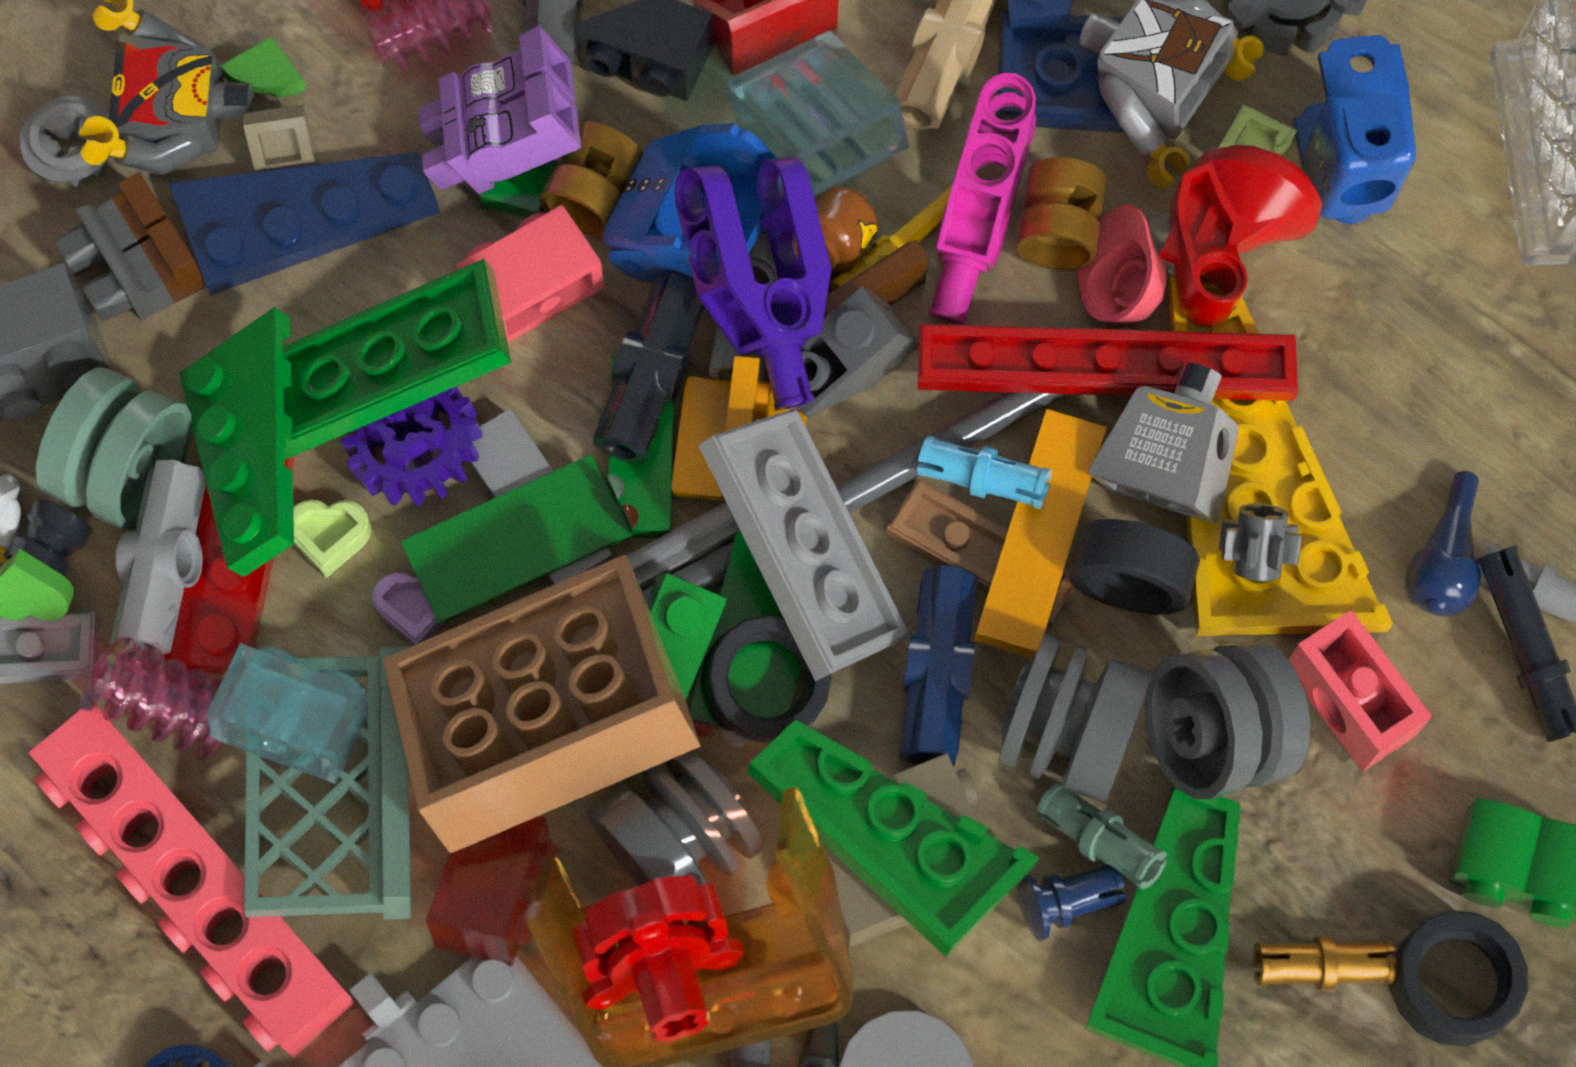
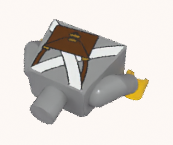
[1080,0,1264,189]

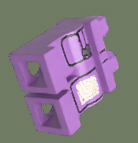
[418,25,582,194]

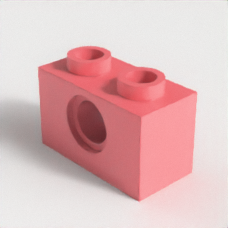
[1288,610,1432,772]

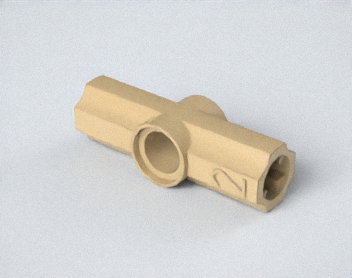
[891,0,996,131]

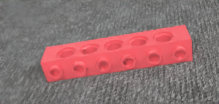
[28,701,355,1058]

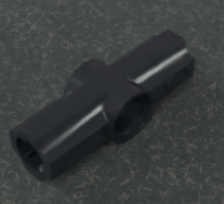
[593,272,705,463]

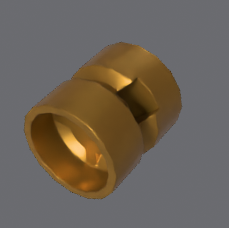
[539,121,643,238]
[1017,157,1107,271]

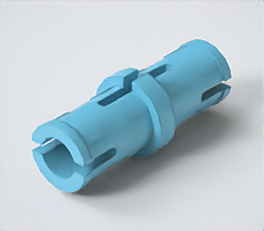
[917,436,1052,509]

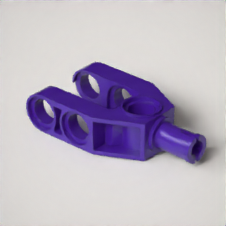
[674,157,831,411]

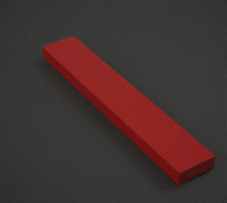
[917,324,1298,401]

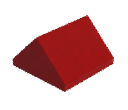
[692,0,839,76]

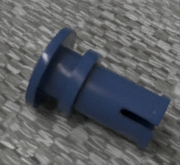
[1018,864,1126,941]

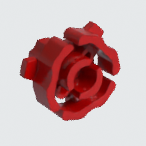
[572,875,744,1042]

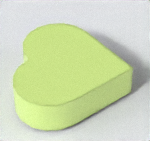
[293,499,372,578]

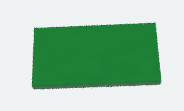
[283,259,511,460]

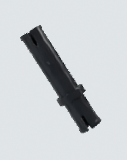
[1476,545,1576,742]

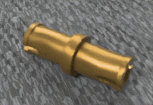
[1253,936,1397,991]

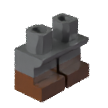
[54,172,206,321]

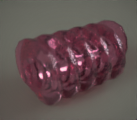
[359,0,494,74]
[79,637,235,760]

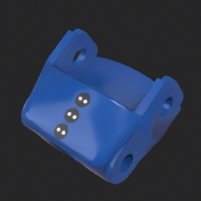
[1292,35,1416,224]
[603,123,781,283]

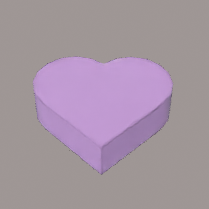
[372,573,447,646]

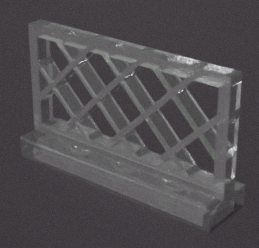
[1490,0,1576,266]

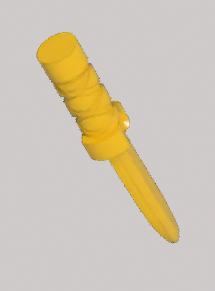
[830,185,953,291]

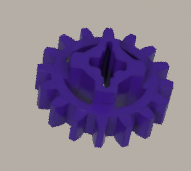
[342,386,483,506]

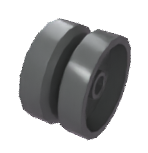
[1145,639,1311,799]

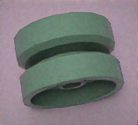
[36,367,192,530]

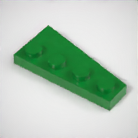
[179,307,294,577]
[747,719,1040,957]
[1084,786,1241,1067]

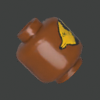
[793,184,878,275]

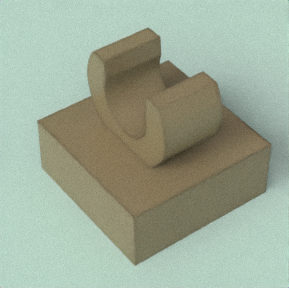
[243,104,316,172]

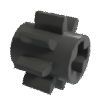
[1219,503,1302,581]

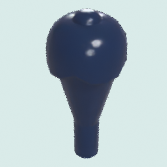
[1405,470,1482,616]

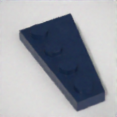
[168,152,440,295]

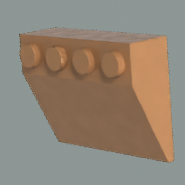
[383,554,700,853]

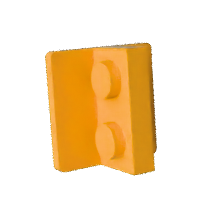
[671,356,807,502]

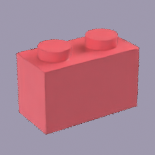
[456,205,605,343]

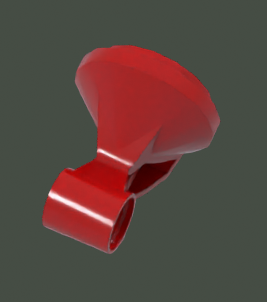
[1159,145,1322,328]

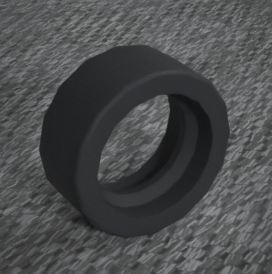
[1069,519,1200,615]
[701,615,832,743]
[1390,910,1528,1046]

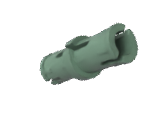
[1037,782,1167,889]

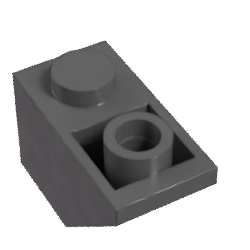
[798,286,918,417]

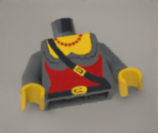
[79,0,255,175]

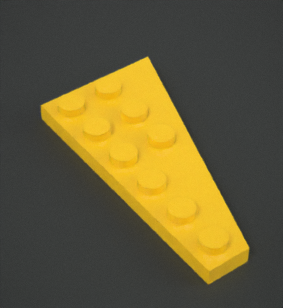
[1167,276,1393,636]

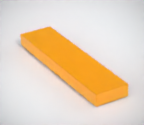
[974,409,1107,658]

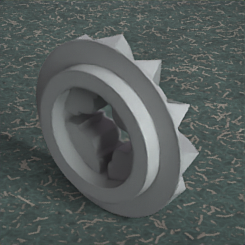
[20,96,114,187]

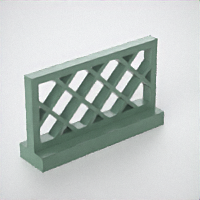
[244,646,411,920]

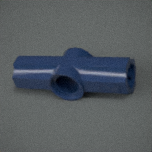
[899,565,978,767]

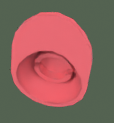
[1076,204,1168,326]

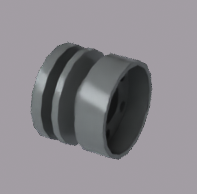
[998,633,1153,804]
[586,750,764,886]

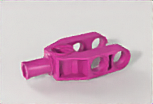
[928,73,1036,325]

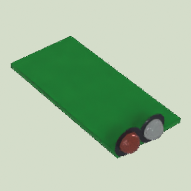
[400,454,639,625]
[689,527,801,747]

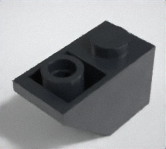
[574,0,715,101]

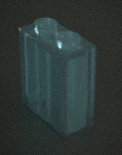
[725,30,910,197]

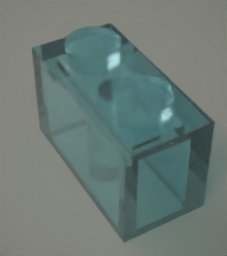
[206,643,368,784]

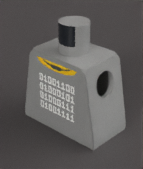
[1088,362,1239,525]

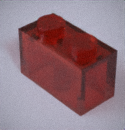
[426,816,559,966]

